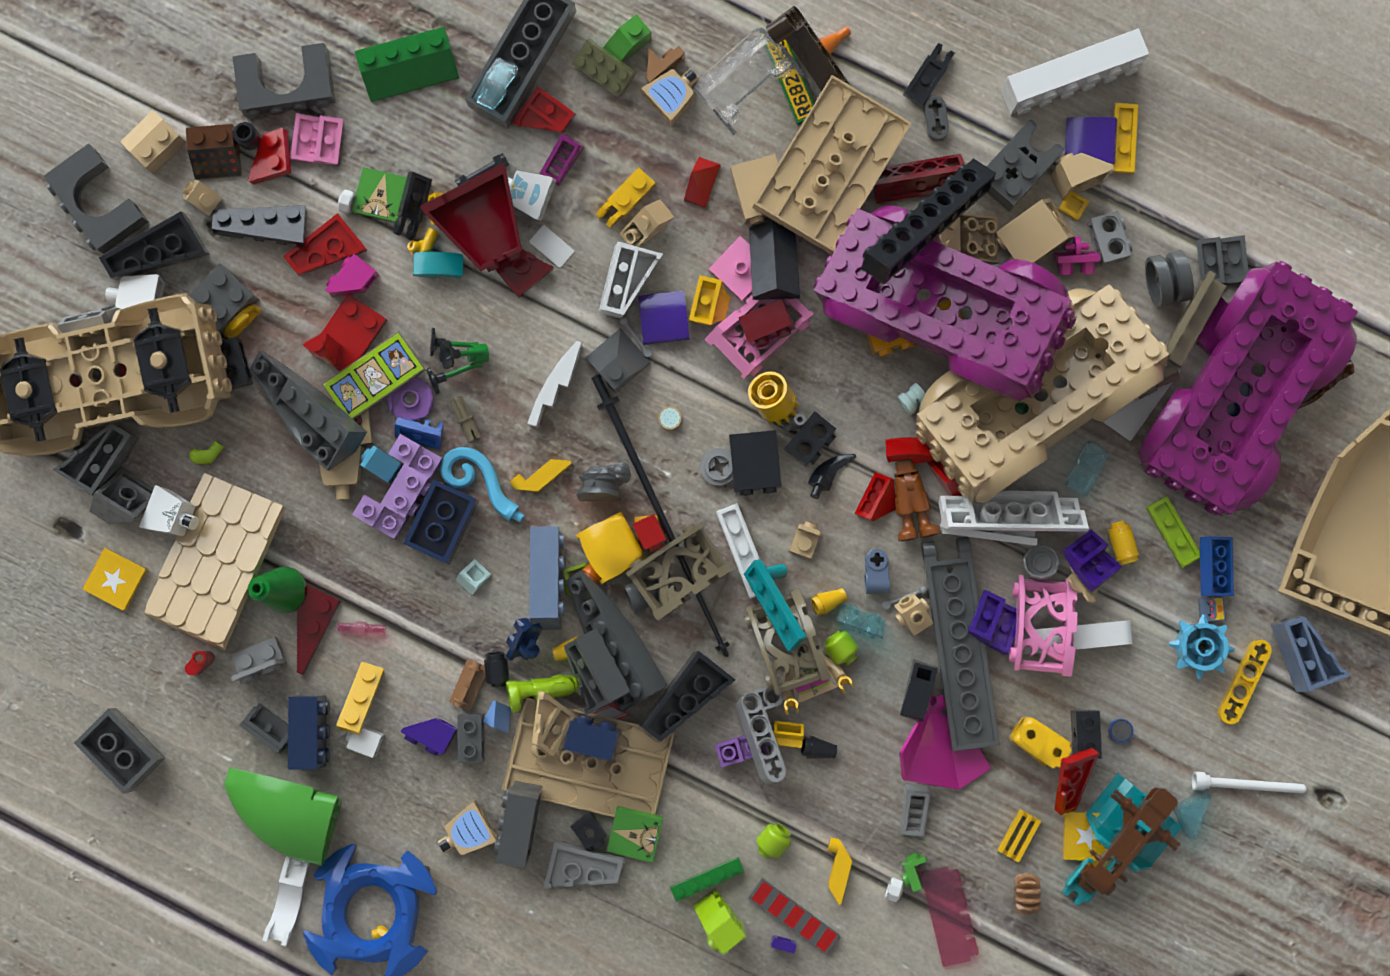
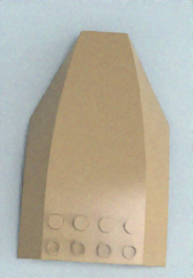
[1278,408,1390,639]

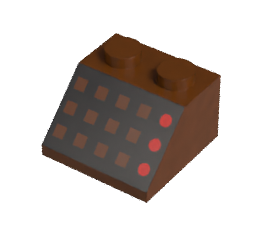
[186,124,242,180]

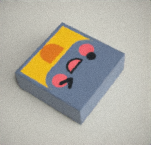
[1198,597,1225,621]

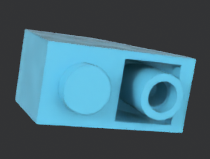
[361,445,403,484]

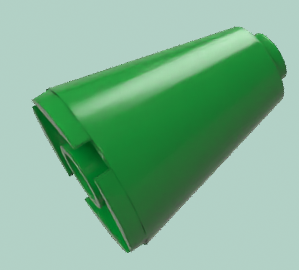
[248,567,306,613]

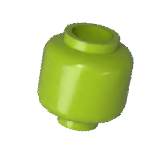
[824,630,859,666]
[756,823,791,859]

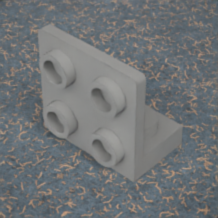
[231,637,287,684]

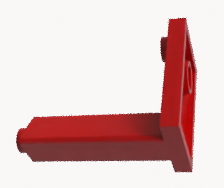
[303,294,387,372]

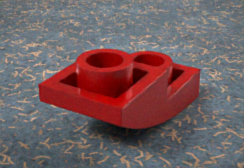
[885,437,934,464]

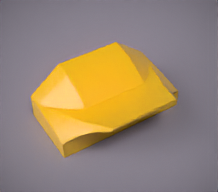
[689,275,731,326]

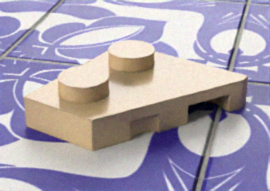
[532,691,576,756]

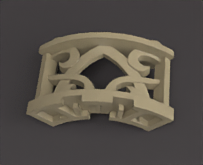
[626,523,735,621]
[744,589,831,696]

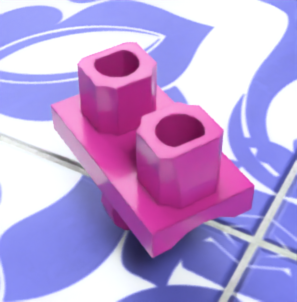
[1054,237,1100,275]

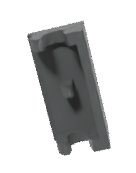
[239,704,288,754]

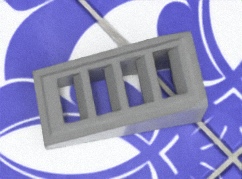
[900,784,931,837]

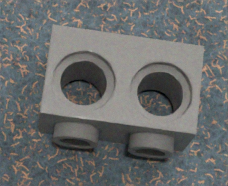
[1086,211,1132,267]

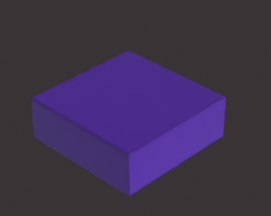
[770,935,796,954]

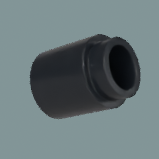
[233,122,261,150]
[484,651,510,687]

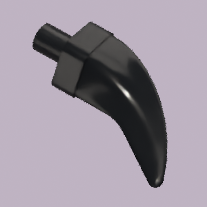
[808,454,856,499]

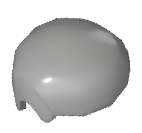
[1023,544,1060,580]

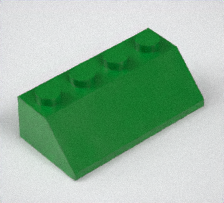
[355,27,459,102]

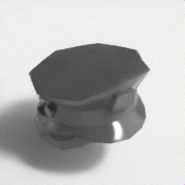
[577,462,631,502]

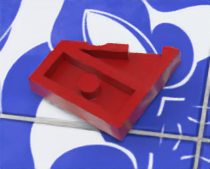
[512,86,576,133]
[248,128,291,185]

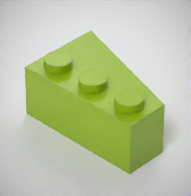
[693,888,746,955]

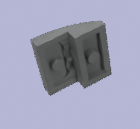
[1196,235,1249,285]

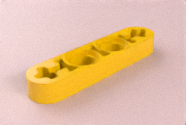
[1217,639,1272,725]

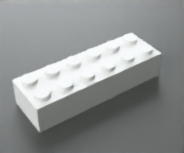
[1001,28,1149,115]

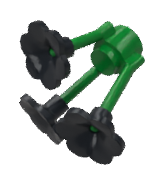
[426,328,489,395]

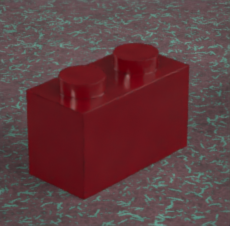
[738,299,796,348]

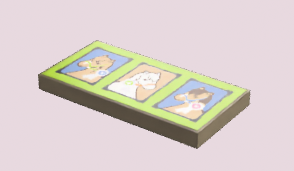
[322,331,426,420]

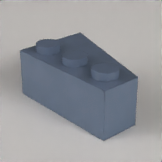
[1271,616,1351,692]

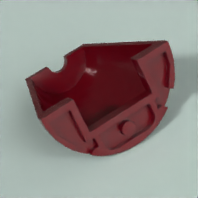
[420,163,522,272]

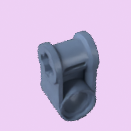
[865,549,890,594]

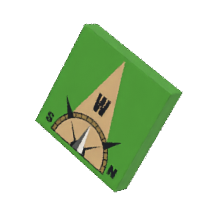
[352,167,407,223]
[606,806,663,863]

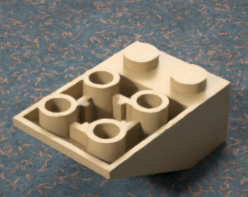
[939,213,999,263]

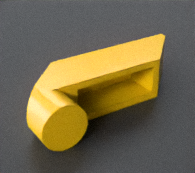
[509,459,573,492]
[827,837,852,905]

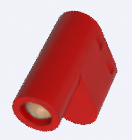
[185,651,215,676]

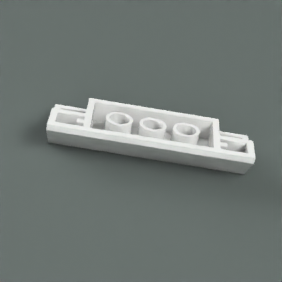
[938,491,1089,532]

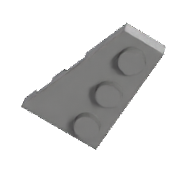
[543,841,624,888]

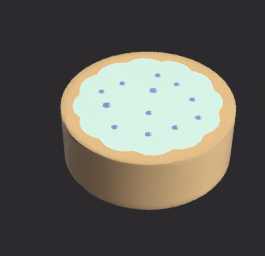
[658,406,682,430]

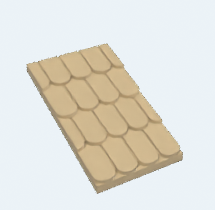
[752,75,912,255]
[144,473,285,651]
[501,697,674,817]

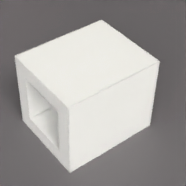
[345,726,385,758]

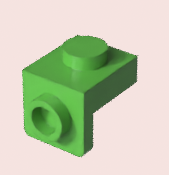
[901,853,927,892]

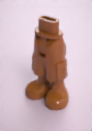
[894,459,941,542]

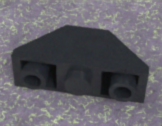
[900,659,938,722]

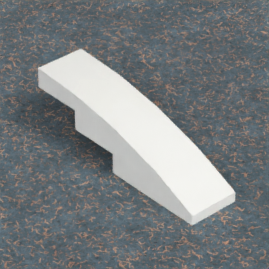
[527,341,583,429]

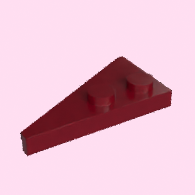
[297,584,341,675]

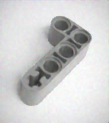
[736,687,786,785]

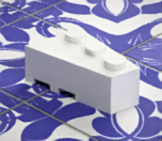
[598,242,663,318]

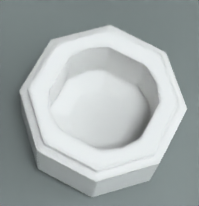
[338,190,356,214]
[885,877,904,902]

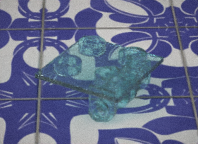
[835,604,885,639]

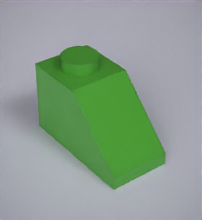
[603,14,652,62]

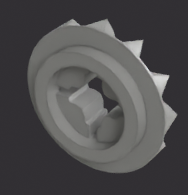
[700,448,733,486]

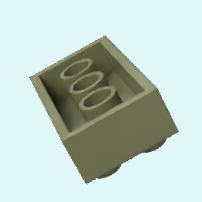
[572,39,637,97]

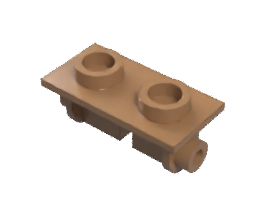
[449,658,486,711]

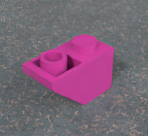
[325,254,379,297]

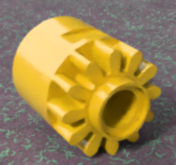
[748,372,799,426]

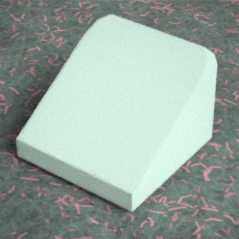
[456,559,492,595]

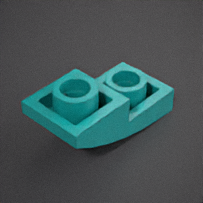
[413,252,463,279]

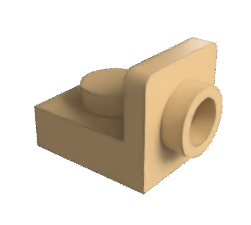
[789,521,821,559]

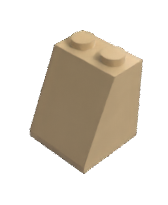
[996,198,1076,264]

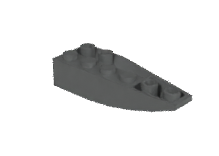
[249,350,367,470]
[565,570,668,712]

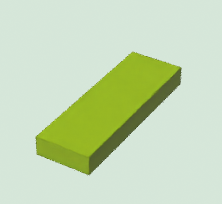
[1145,496,1200,568]

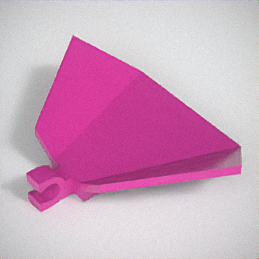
[899,695,991,790]

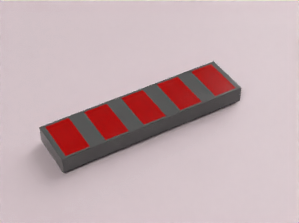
[748,878,840,955]

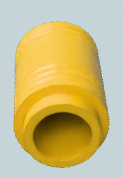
[1107,520,1140,565]

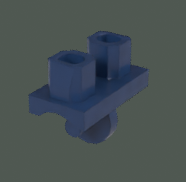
[506,618,543,661]

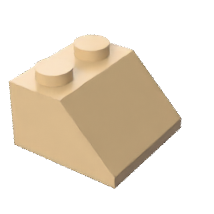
[121,110,186,175]
[1051,153,1114,200]

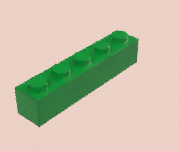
[670,857,744,902]

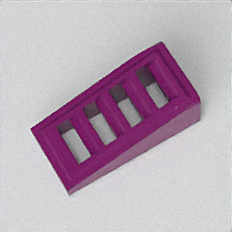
[539,133,585,186]

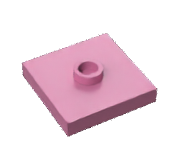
[708,236,752,301]

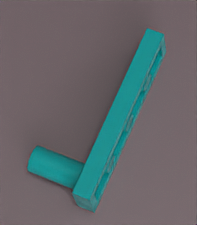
[744,559,806,652]

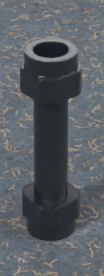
[455,153,509,186]

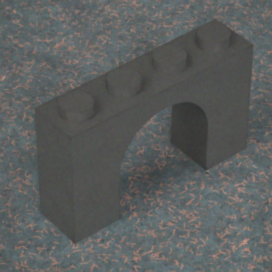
[232,43,336,118]
[44,143,149,254]

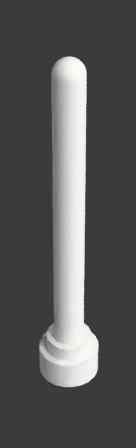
[1192,771,1307,794]

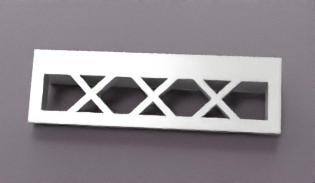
[940,519,1037,546]

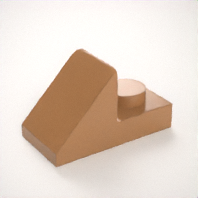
[647,46,685,84]

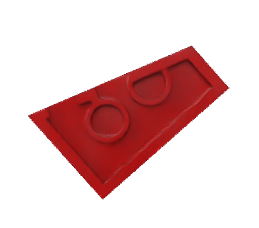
[283,213,368,276]

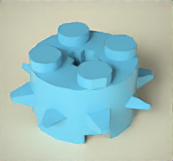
[1169,614,1235,680]

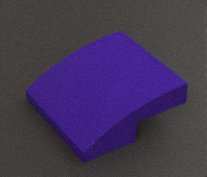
[1065,117,1117,164]
[638,291,690,345]
[1063,529,1122,592]
[968,590,1016,655]

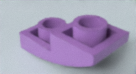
[715,730,768,767]

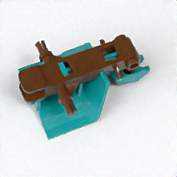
[1061,773,1182,906]

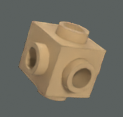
[894,593,934,636]

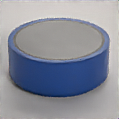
[1108,719,1134,743]

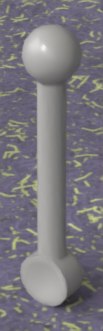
[619,317,652,358]
[882,586,928,610]

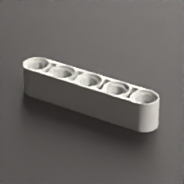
[1022,620,1133,655]

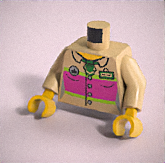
[781,646,854,715]

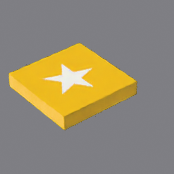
[82,548,148,611]
[1063,811,1107,861]

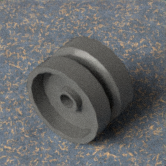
[1145,250,1194,308]

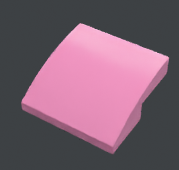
[290,113,343,165]

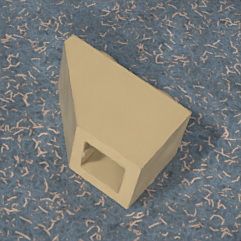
[619,199,674,247]

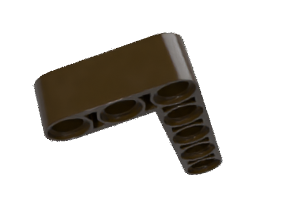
[766,6,851,91]

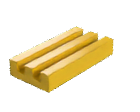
[997,809,1041,863]

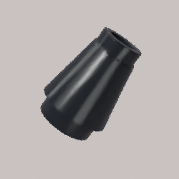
[801,735,837,759]

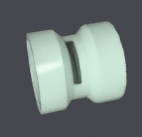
[897,383,925,415]

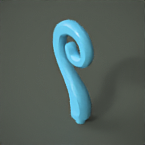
[440,447,525,523]

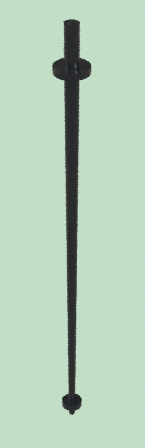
[591,374,730,657]

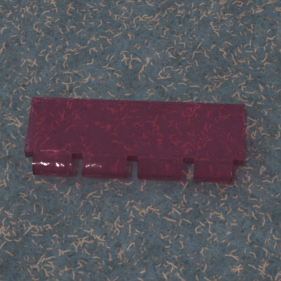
[920,866,979,967]

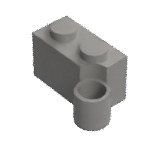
[57,305,118,333]

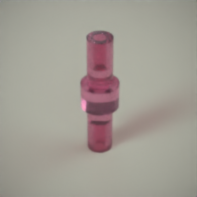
[337,621,386,636]

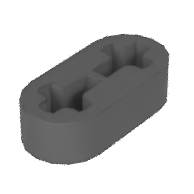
[924,96,949,142]

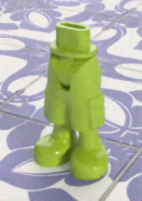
[506,674,580,713]

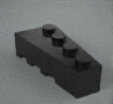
[99,211,210,280]
[637,651,736,742]

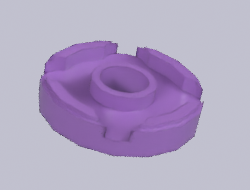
[387,377,434,422]

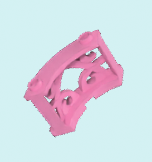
[704,295,814,379]
[1009,575,1077,677]

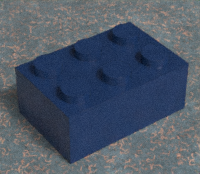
[403,479,479,565]
[288,695,330,770]
[563,715,621,761]

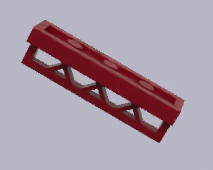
[874,154,965,204]

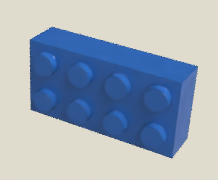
[1200,536,1234,596]

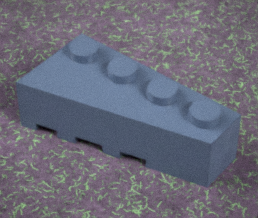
[529,526,564,630]

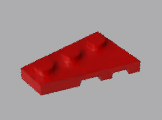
[1054,748,1099,815]

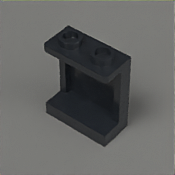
[729,430,782,496]

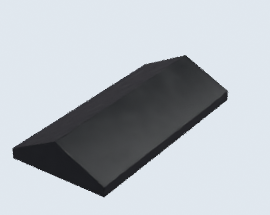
[749,219,800,300]

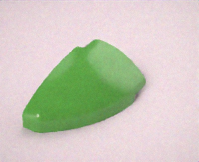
[225,768,342,866]

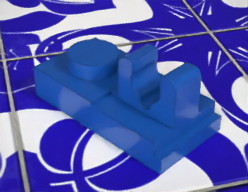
[395,417,443,450]

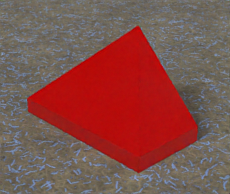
[684,157,721,208]
[854,472,896,521]

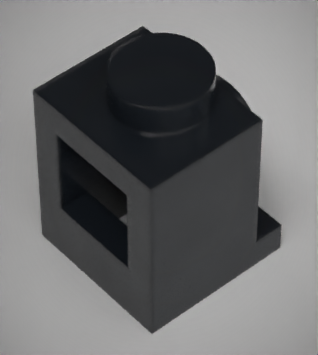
[570,812,607,850]

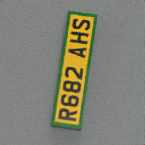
[763,37,814,125]

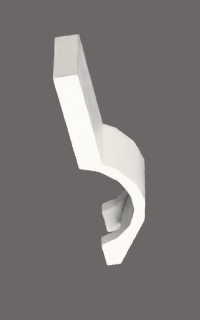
[262,856,310,946]

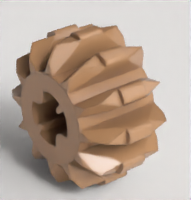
[1014,873,1041,915]

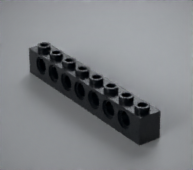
[861,158,996,285]

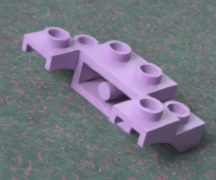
[352,434,443,539]

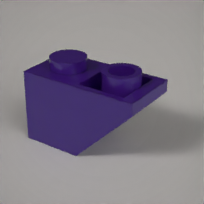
[401,717,458,756]

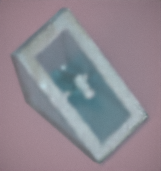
[1173,792,1212,840]

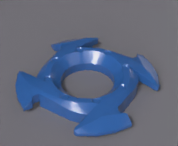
[303,844,437,976]

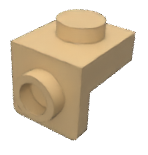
[182,179,222,216]

